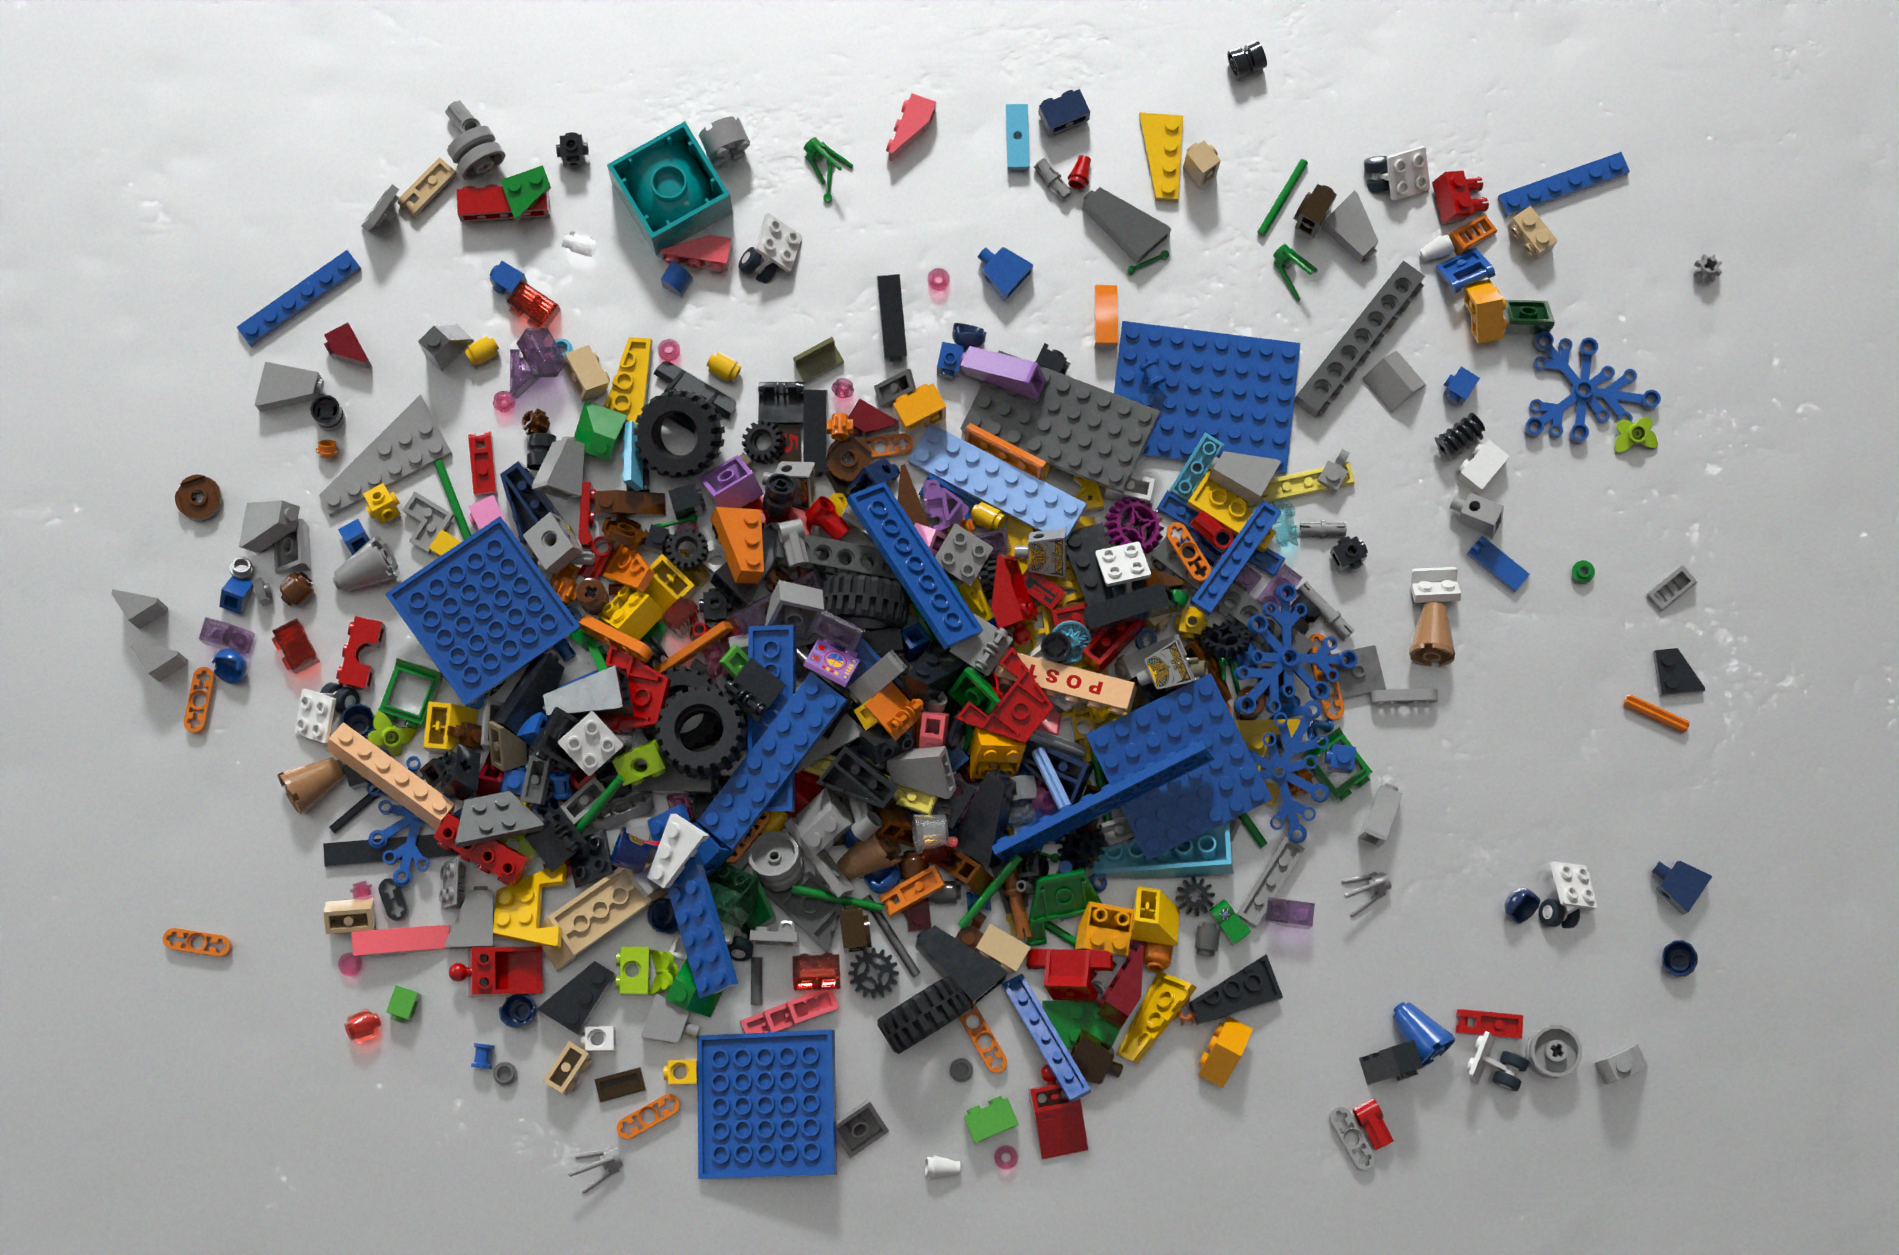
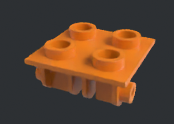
[864,681,924,741]

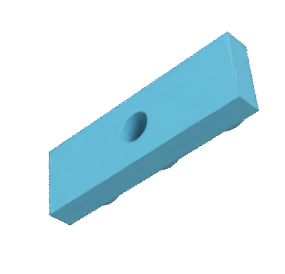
[1006,104,1030,170]
[622,421,643,491]
[1169,432,1225,502]

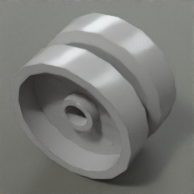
[447,126,506,180]
[748,831,804,892]
[1525,1025,1582,1079]

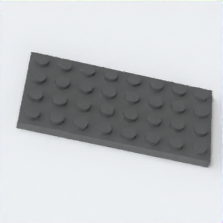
[960,350,1161,494]

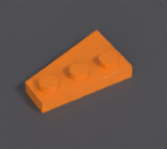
[600,543,655,592]

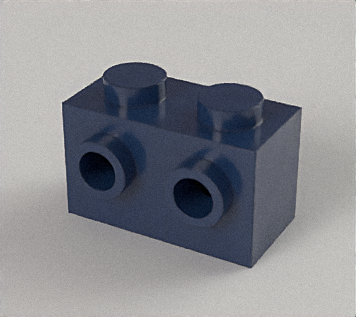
[1038,89,1090,136]

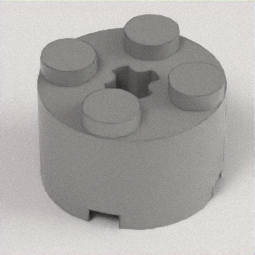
[699,116,750,166]

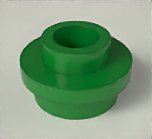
[1572,560,1595,583]

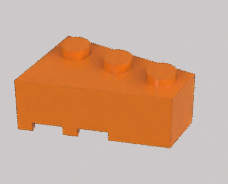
[710,507,764,584]

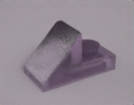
[510,349,540,399]

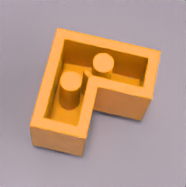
[1464,279,1507,344]
[893,383,946,433]
[1198,1016,1253,1088]

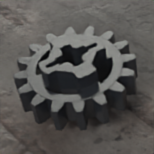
[1200,622,1250,660]
[1057,827,1106,872]
[848,948,899,999]

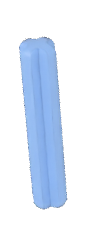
[1032,747,1071,809]

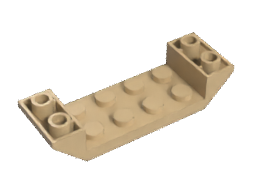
[539,853,669,971]

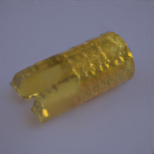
[678,549,711,590]

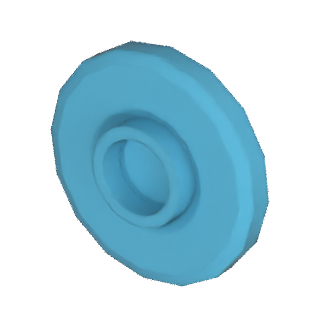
[1052,620,1092,663]

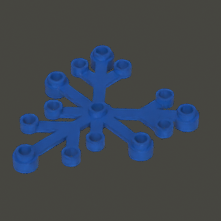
[1525,331,1661,443]
[1234,583,1358,715]
[1244,700,1330,843]
[366,749,464,888]

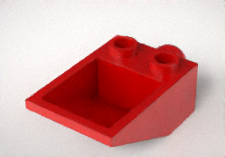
[991,554,1038,645]
[449,946,543,997]
[1028,1064,1088,1159]

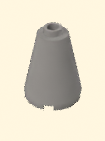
[333,536,400,592]

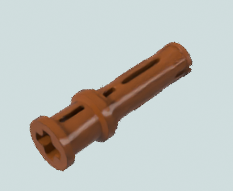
[999,867,1032,940]

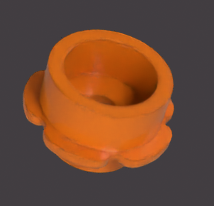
[316,440,339,458]

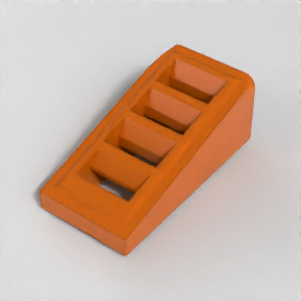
[1449,214,1498,256]

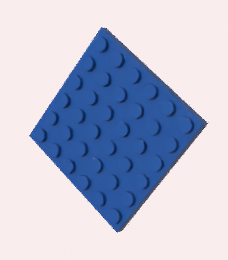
[385,516,581,707]
[1085,673,1272,861]
[697,1029,837,1179]

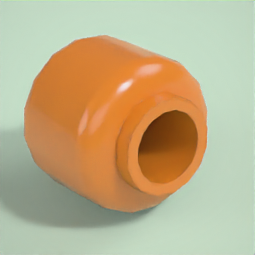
[1143,941,1173,972]

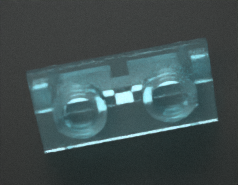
[1272,498,1300,547]

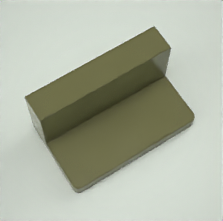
[793,337,844,384]

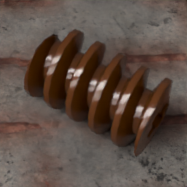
[576,578,609,615]
[1233,686,1266,720]

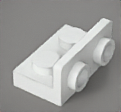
[1410,567,1461,603]

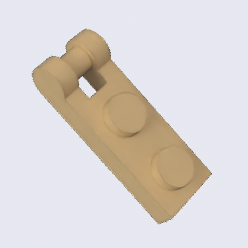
[397,157,457,218]

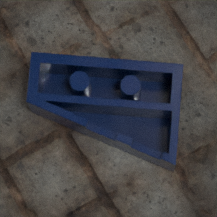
[500,461,563,545]
[1021,740,1094,805]

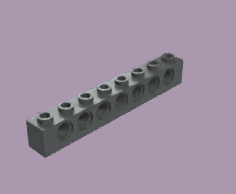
[1294,260,1425,417]
[773,534,958,584]
[1151,537,1314,664]

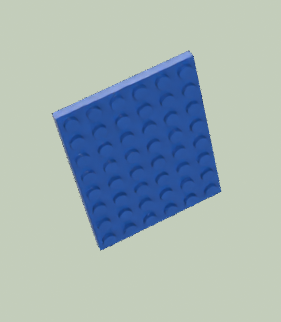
[1114,321,1301,475]

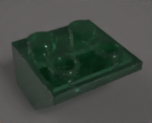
[708,863,759,929]

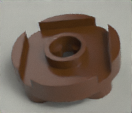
[827,436,873,483]
[175,474,222,521]
[602,517,648,550]

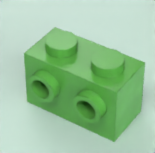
[964,1096,1019,1144]

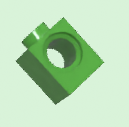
[386,985,421,1023]

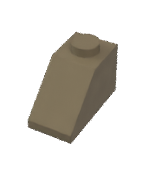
[488,721,528,772]

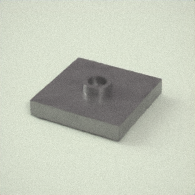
[1331,645,1386,699]

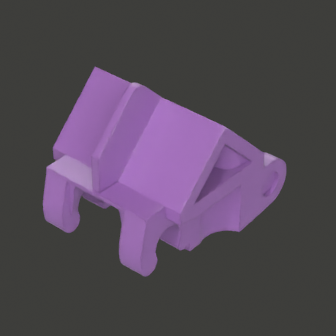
[923,479,969,531]

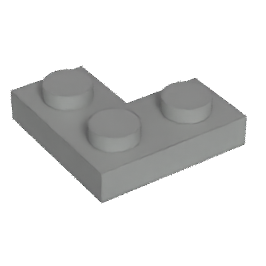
[402,491,454,554]

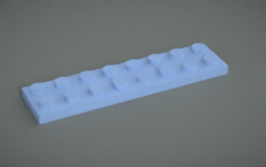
[907,423,1087,541]

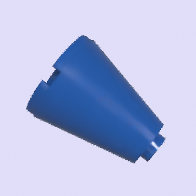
[1392,1002,1456,1068]

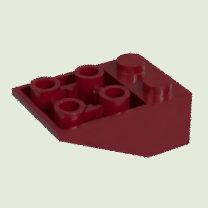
[1097,945,1144,1030]

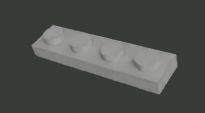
[784,817,855,898]
[1237,836,1305,927]

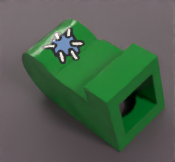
[1209,899,1251,947]

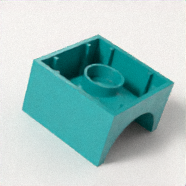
[607,121,733,256]

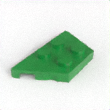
[1042,1001,1120,1048]

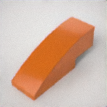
[1094,285,1118,348]

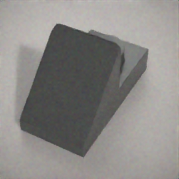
[874,369,916,408]
[520,755,555,806]

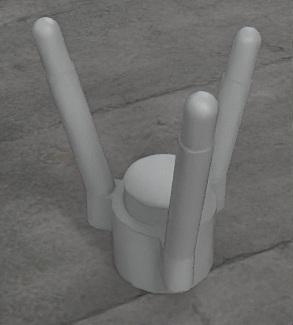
[1342,871,1392,917]
[568,1147,623,1193]

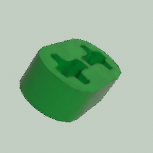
[1172,589,1189,612]

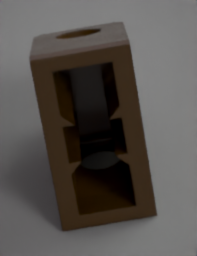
[1070,1029,1123,1084]

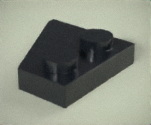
[1653,648,1705,696]

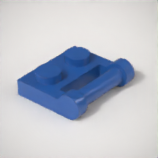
[1436,248,1496,294]

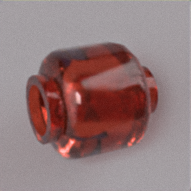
[344,1009,381,1043]

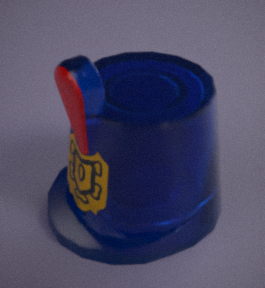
[610,827,660,872]

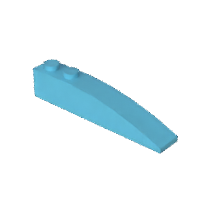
[1092,821,1234,878]

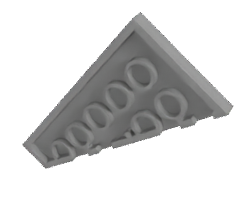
[319,394,452,517]

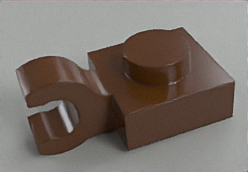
[447,722,483,750]
[955,912,987,950]

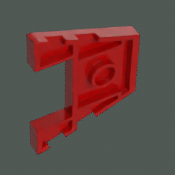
[601,645,671,732]
[956,647,1054,744]

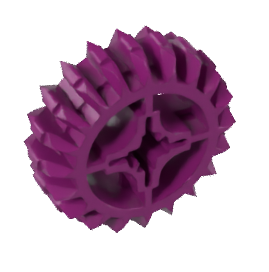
[1104,497,1164,556]

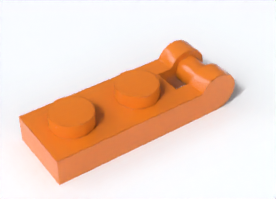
[879,865,946,918]

